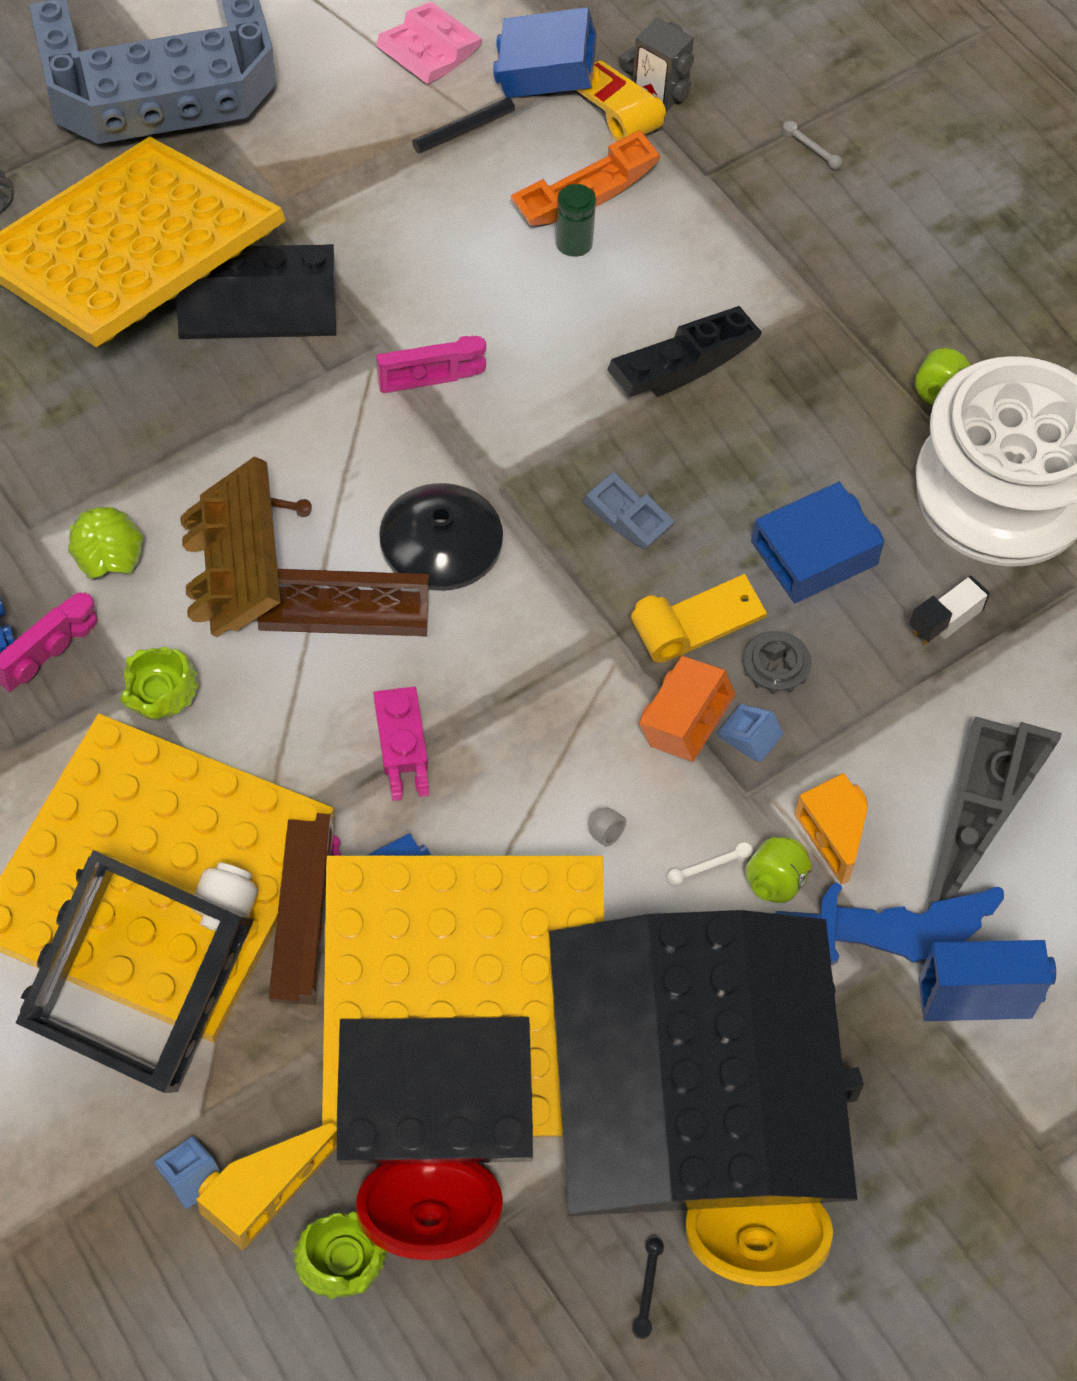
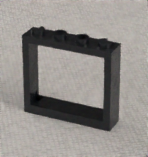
[16,850,254,1093]

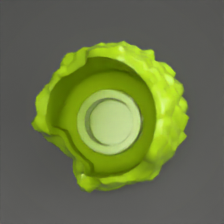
[68,507,144,580]
[120,647,198,720]
[292,1211,388,1299]

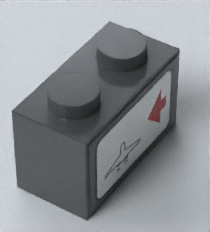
[632,17,694,112]

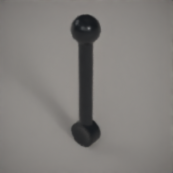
[632,1237,664,1339]

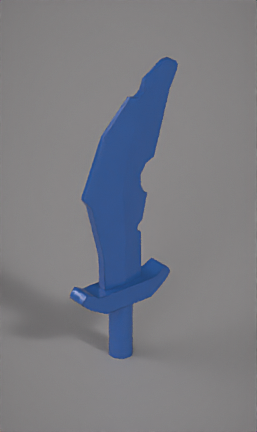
[775,882,1004,965]

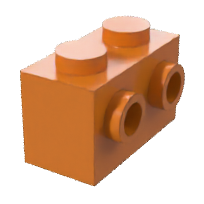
[639,656,736,762]

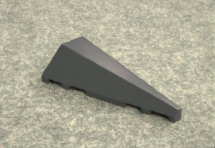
[926,716,1062,911]

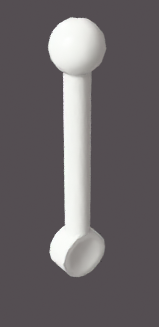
[667,842,753,886]

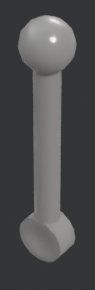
[782,121,843,170]

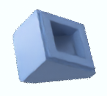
[717,703,783,762]
[153,1136,221,1209]

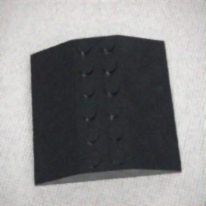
[549,910,858,1216]

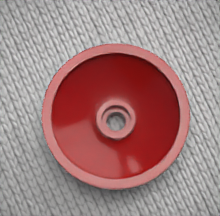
[356,1163,503,1261]

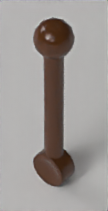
[270,497,312,517]

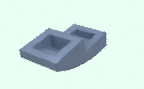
[583,471,675,550]

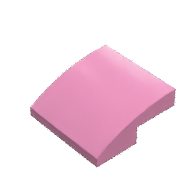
[376,2,482,84]

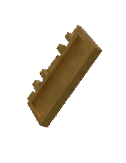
[180,456,281,637]

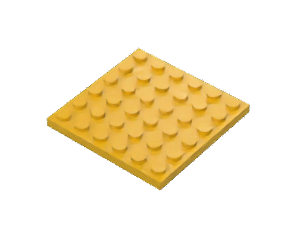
[0,136,286,348]
[0,713,335,1043]
[322,856,604,1137]

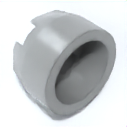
[588,807,626,847]

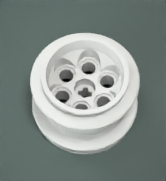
[916,356,1077,566]

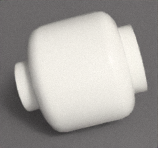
[192,862,258,932]

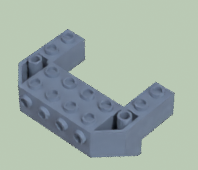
[29,0,276,144]

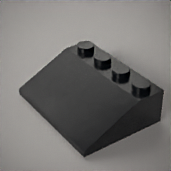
[337,1017,533,1165]

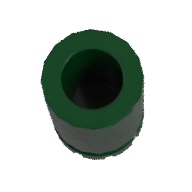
[555,184,596,257]

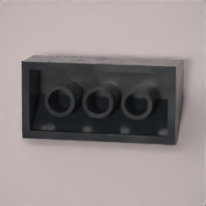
[176,244,336,339]

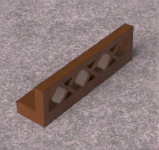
[257,569,429,637]
[269,813,334,1005]

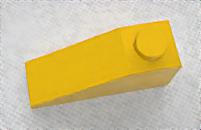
[196,1122,337,1251]

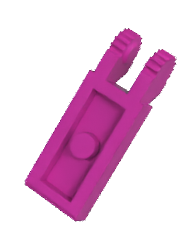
[376,335,487,393]
[0,592,98,692]
[373,686,429,801]

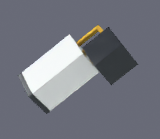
[909,575,990,645]

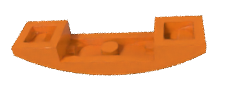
[511,130,660,226]

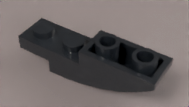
[607,306,762,397]

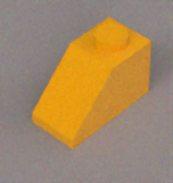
[794,773,868,885]

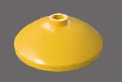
[686,1203,833,1287]

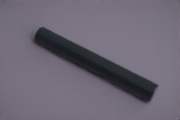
[412,97,515,153]

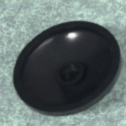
[379,483,503,591]

